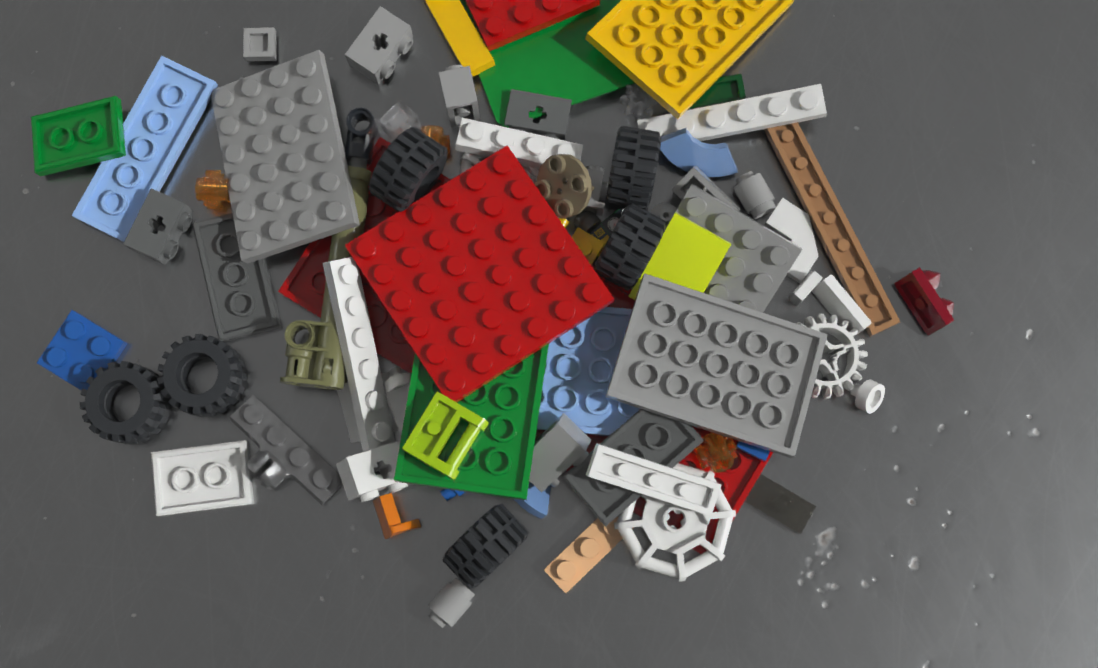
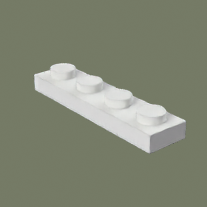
[455,117,583,169]
[586,443,721,516]

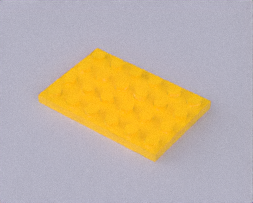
[586,0,794,120]

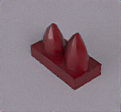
[894,267,955,336]

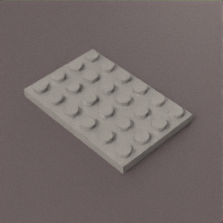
[211,50,360,264]
[605,273,828,458]

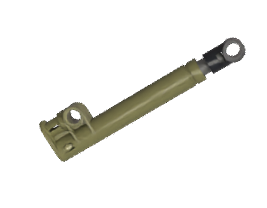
[280,107,378,390]

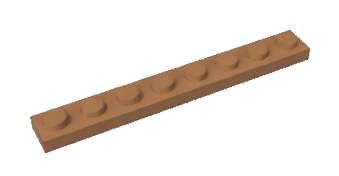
[764,122,900,337]

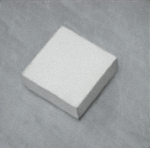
[789,271,823,306]

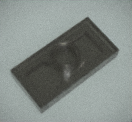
[744,474,816,534]

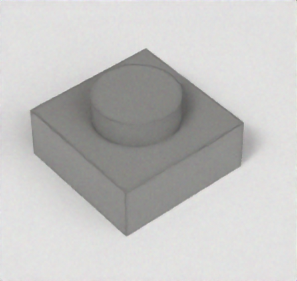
[243,27,276,61]

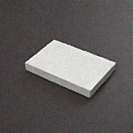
[151,440,254,516]

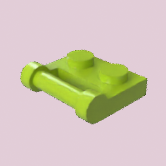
[402,391,489,480]

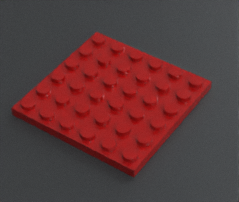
[345,145,614,403]

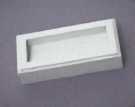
[812,275,872,337]

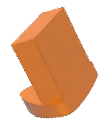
[373,493,421,539]

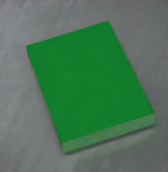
[31,96,126,177]

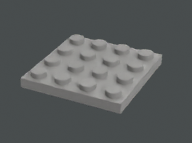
[631,184,802,313]

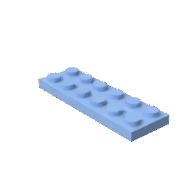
[72,55,218,242]

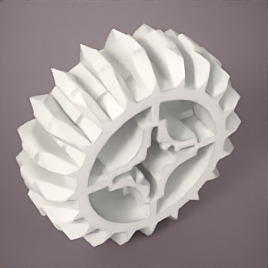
[797,314,868,399]

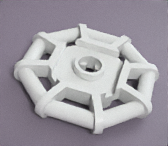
[614,463,736,582]

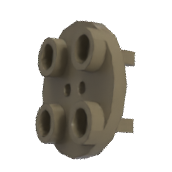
[534,154,595,219]

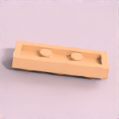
[544,515,634,593]

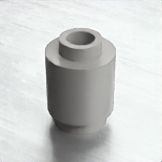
[733,171,776,219]
[428,578,475,628]

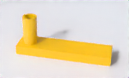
[424,0,495,77]

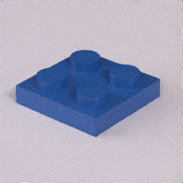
[37,310,128,391]

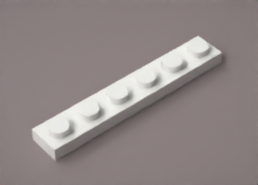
[637,84,827,141]
[323,257,395,451]

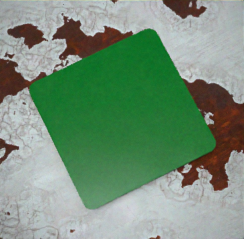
[460,0,635,127]

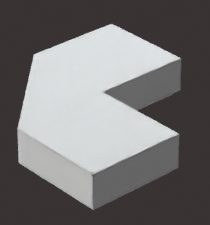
[765,198,818,283]

